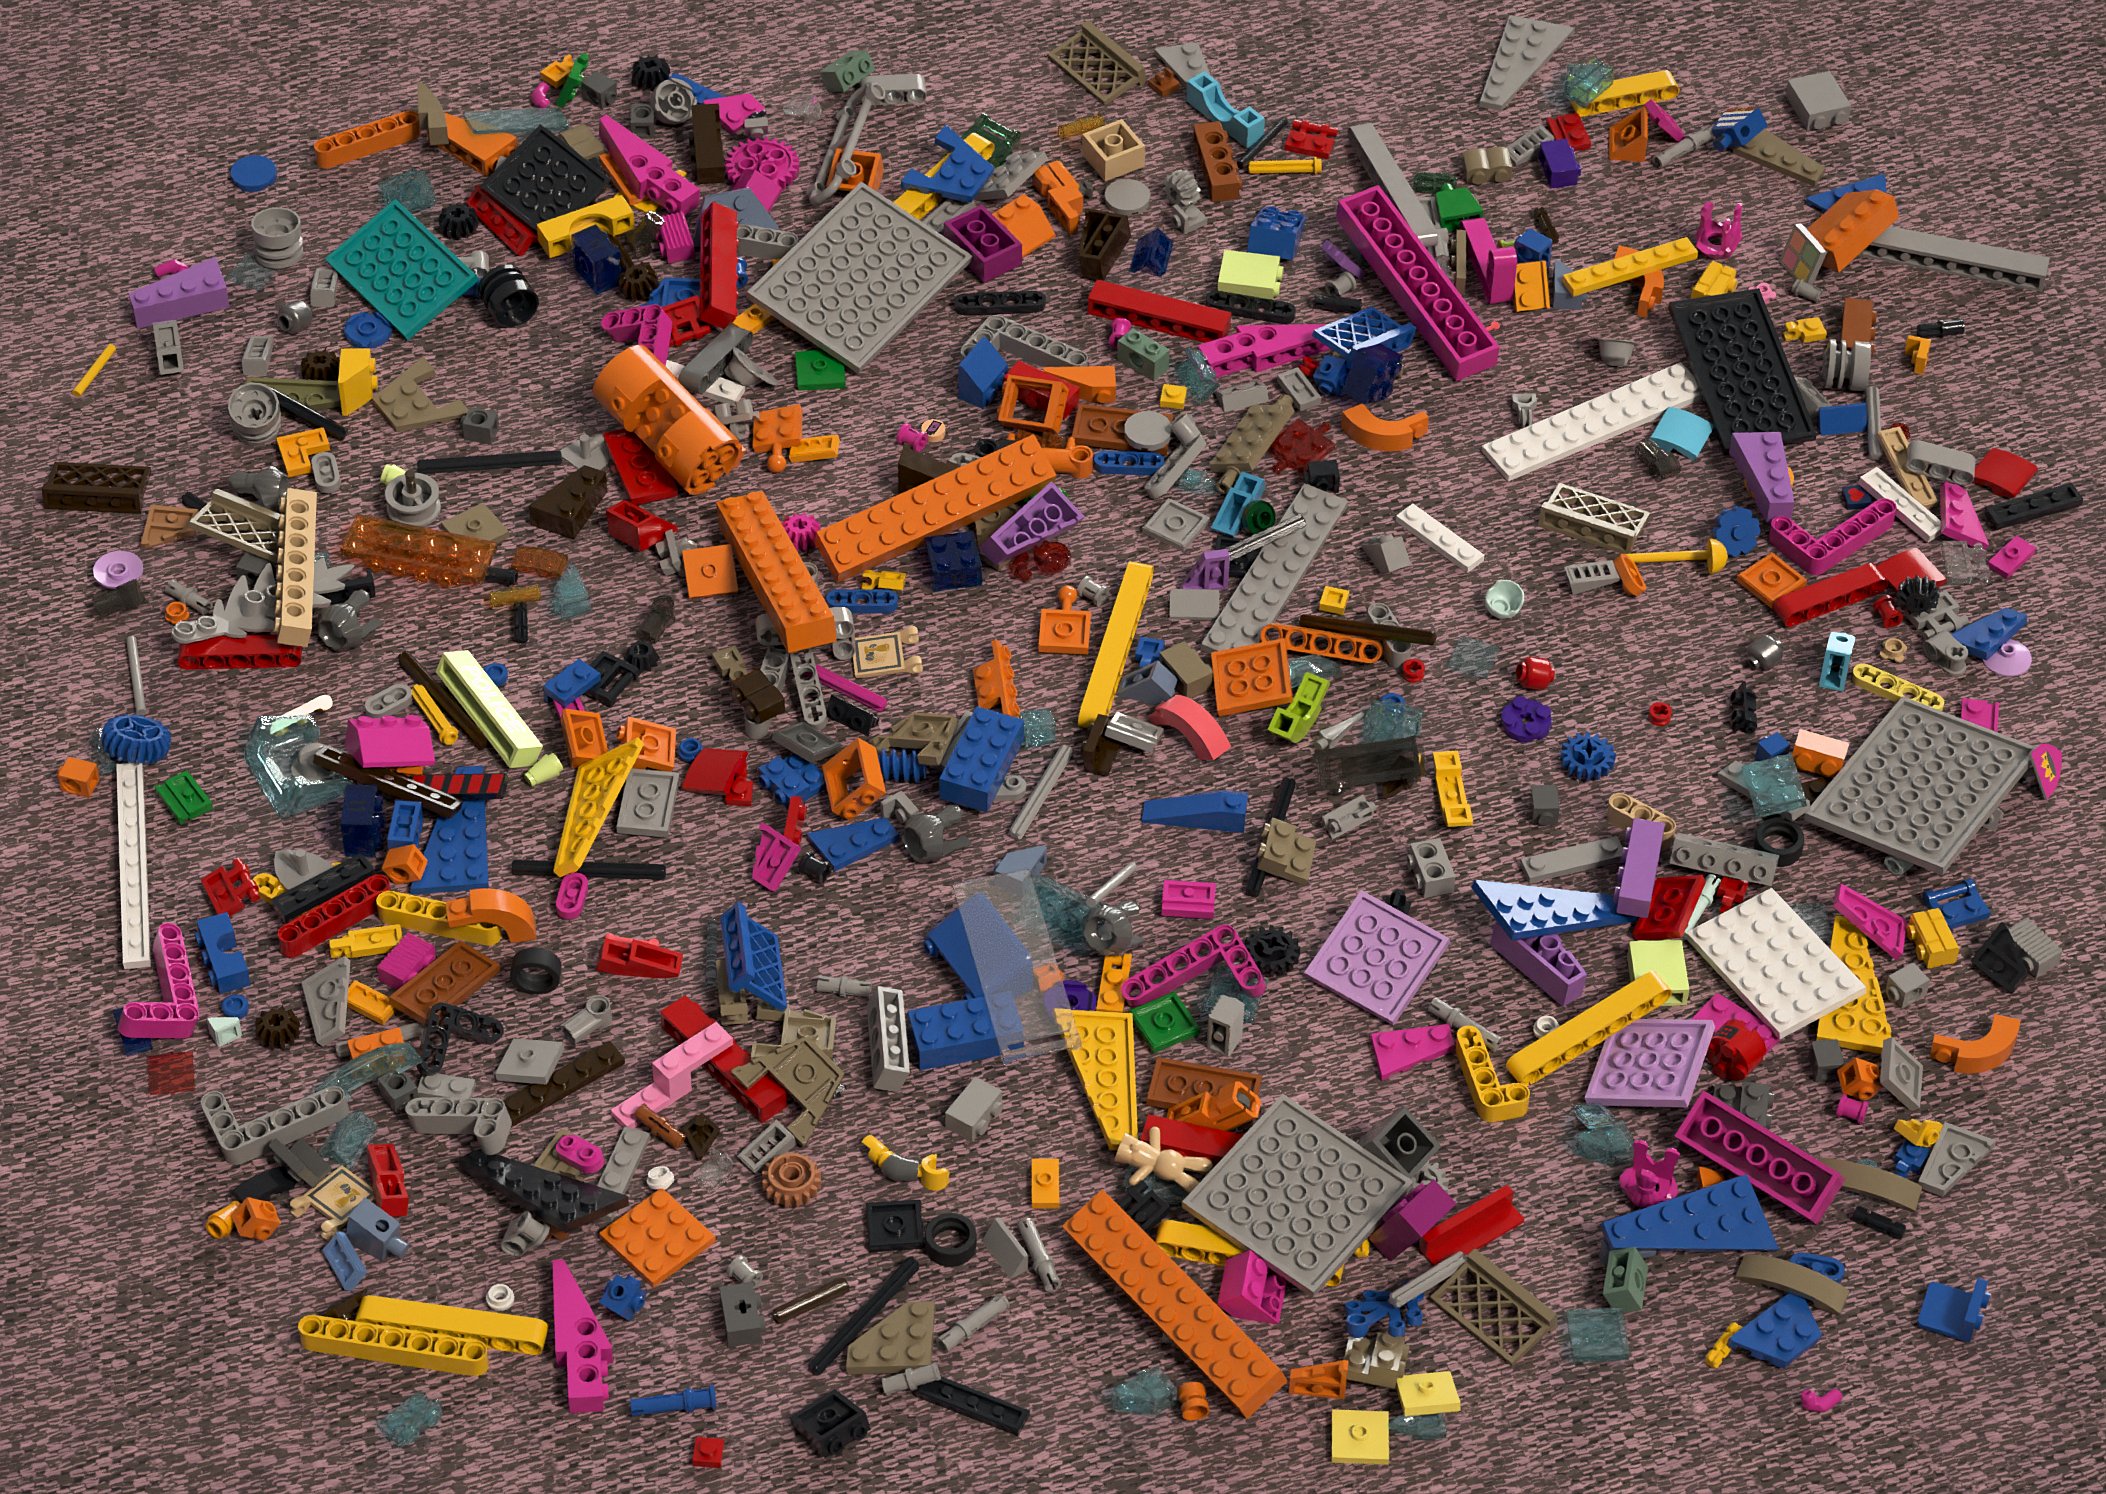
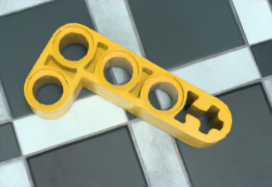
[1455,1025,1530,1122]

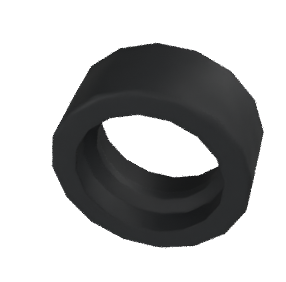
[1754,818,1804,867]
[510,947,561,994]
[925,1213,977,1267]

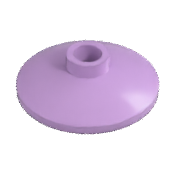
[93,551,143,589]
[1982,639,2032,677]

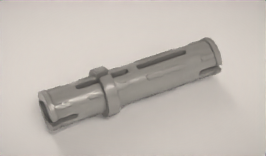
[1652,126,1714,169]
[1428,997,1503,1052]
[1017,1218,1061,1292]
[936,1294,1010,1353]

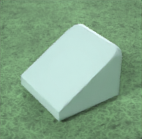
[207,1017,242,1047]

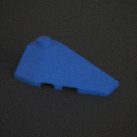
[1142,789,1249,833]

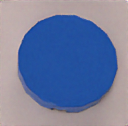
[231,155,277,192]
[344,312,392,349]

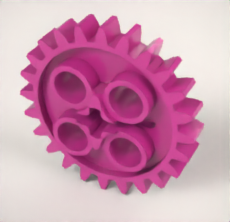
[725,136,799,190]

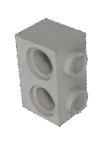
[1406,838,1456,898]

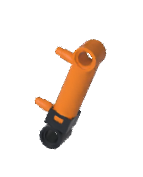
[975,433,1093,479]

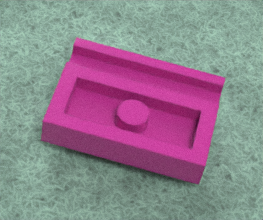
[1644,99,1685,142]
[1960,698,1999,732]
[1161,880,1216,919]

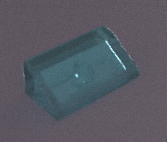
[89,728,128,776]

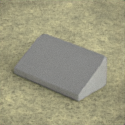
[1795,377,1832,418]
[1214,380,1269,412]
[1169,589,1219,620]
[982,1217,1028,1278]

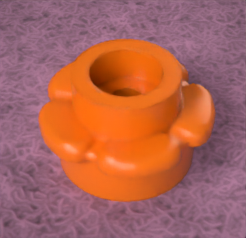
[165,602,190,624]

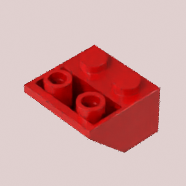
[606,500,678,552]

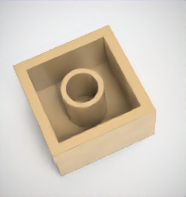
[1082,119,1145,181]

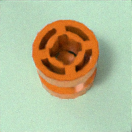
[1177,1382,1210,1421]

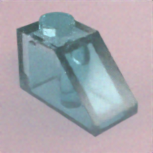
[551,564,591,621]

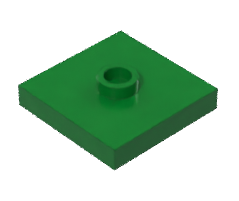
[795,350,846,391]
[1128,992,1200,1054]

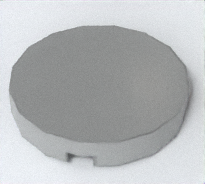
[1104,179,1151,216]
[1124,411,1172,451]

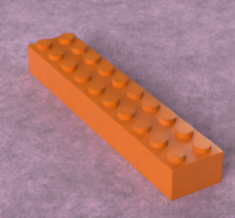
[814,434,1057,583]
[716,491,837,653]
[1062,1189,1288,1419]

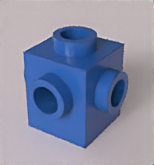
[1313,355,1353,396]
[599,1274,647,1321]

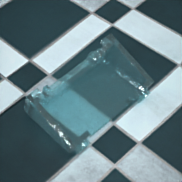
[244,715,353,818]

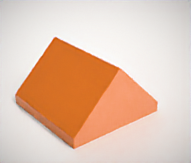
[1609,106,1648,162]
[561,709,608,769]

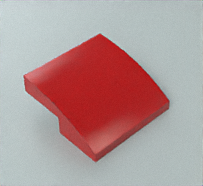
[1972,448,2038,498]
[1876,548,1947,593]
[682,748,748,795]

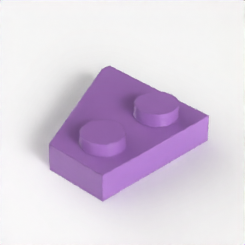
[1321,240,1367,279]
[1180,549,1230,590]

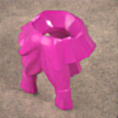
[1695,201,1743,260]
[1619,1140,1680,1209]

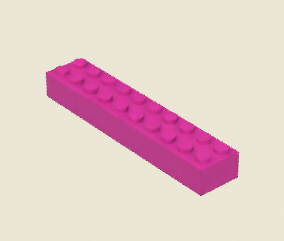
[1336,185,1500,381]

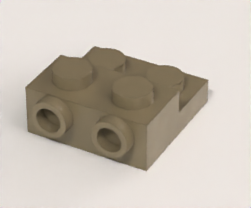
[1255,817,1317,885]
[1343,1332,1410,1389]

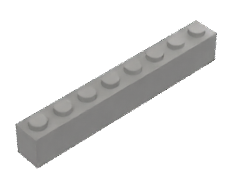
[1858,226,2050,292]

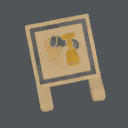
[853,626,923,678]
[290,1165,375,1241]

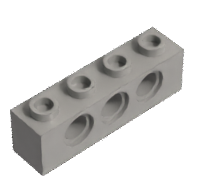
[1670,833,1779,886]
[867,986,910,1093]

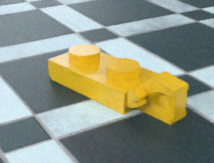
[329,924,403,958]

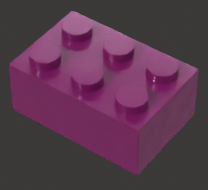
[944,205,1022,283]
[1368,1179,1456,1262]

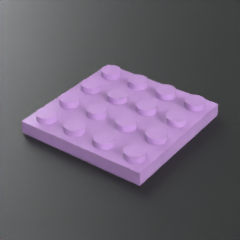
[1304,890,1450,1026]
[1585,1019,1715,1107]

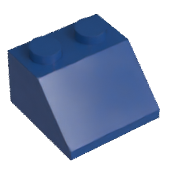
[958,337,1008,409]

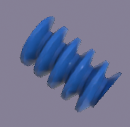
[878,748,927,783]

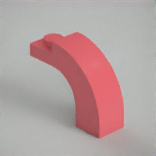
[1148,695,1231,760]

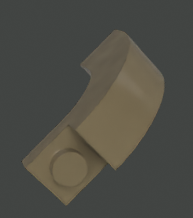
[715,958,748,1025]

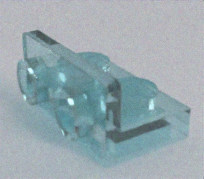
[377,1390,443,1449]

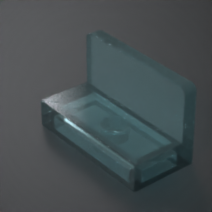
[318,1110,379,1169]

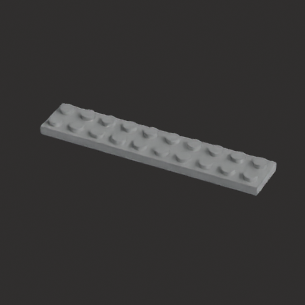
[1200,483,1349,654]

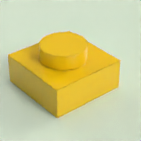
[1160,384,1187,409]
[1319,586,1349,615]

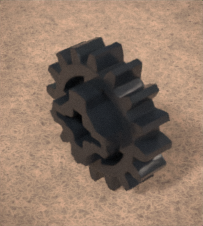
[1244,925,1301,977]

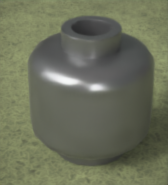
[277,300,312,334]
[1746,634,1784,671]

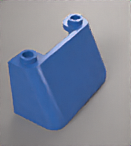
[923,893,1033,1000]

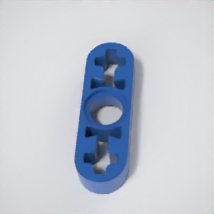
[1094,451,1164,476]
[826,589,898,613]

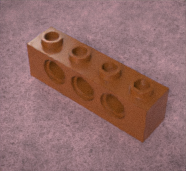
[1193,121,1243,202]

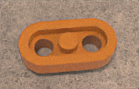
[1614,553,1646,596]

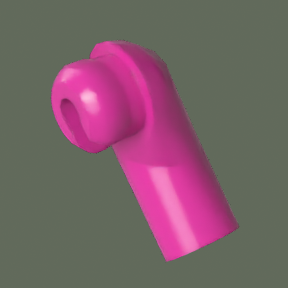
[531,82,550,110]
[154,259,189,278]
[1800,1388,1843,1412]

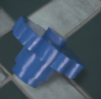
[1711,506,1760,557]

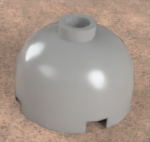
[650,78,697,125]

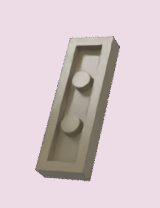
[1451,230,1466,295]

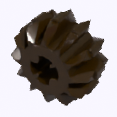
[618,262,658,302]
[300,348,340,381]
[255,1005,300,1051]

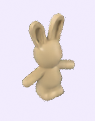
[1114,1127,1213,1194]

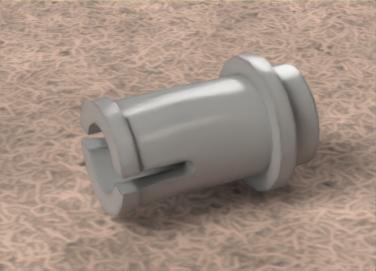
[1791,279,1823,303]

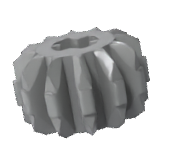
[1163,170,1201,210]

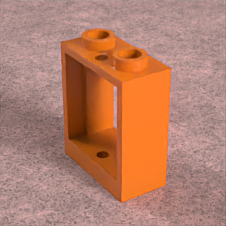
[997,374,1069,435]
[822,738,886,821]

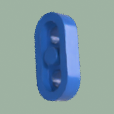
[1790,1252,1845,1284]

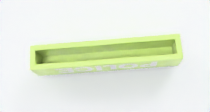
[436,650,543,768]

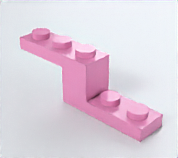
[611,1022,733,1128]

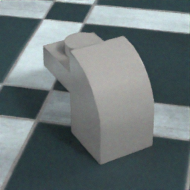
[153,320,184,375]

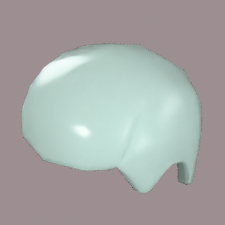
[1484,580,1524,619]

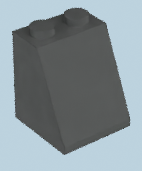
[1357,1106,1441,1180]

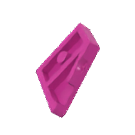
[703,93,765,135]
[752,822,802,892]

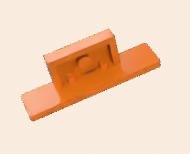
[973,639,1021,718]

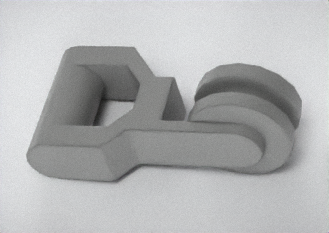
[1511,393,1537,428]

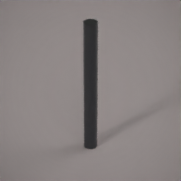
[1237,117,1288,169]

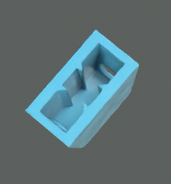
[1819,632,1856,692]

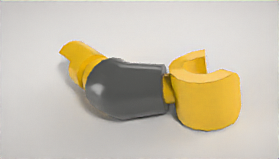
[861,1135,949,1191]

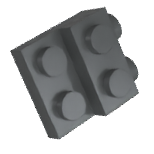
[1713,1081,1774,1130]

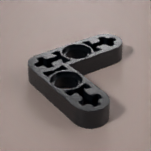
[416,1002,504,1077]

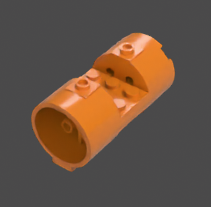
[593,345,746,495]

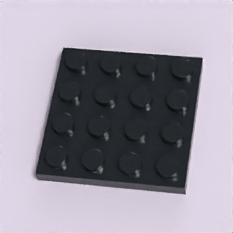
[480,124,612,235]

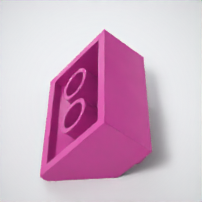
[345,715,435,768]

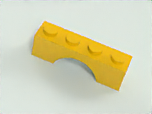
[537,195,635,258]

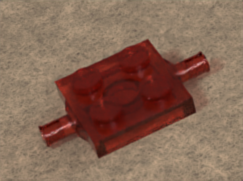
[1267,418,1336,475]

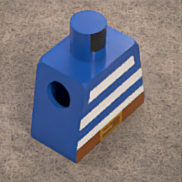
[1712,107,1768,152]

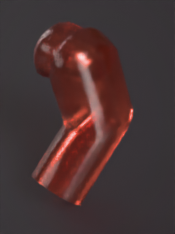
[1010,552,1032,582]

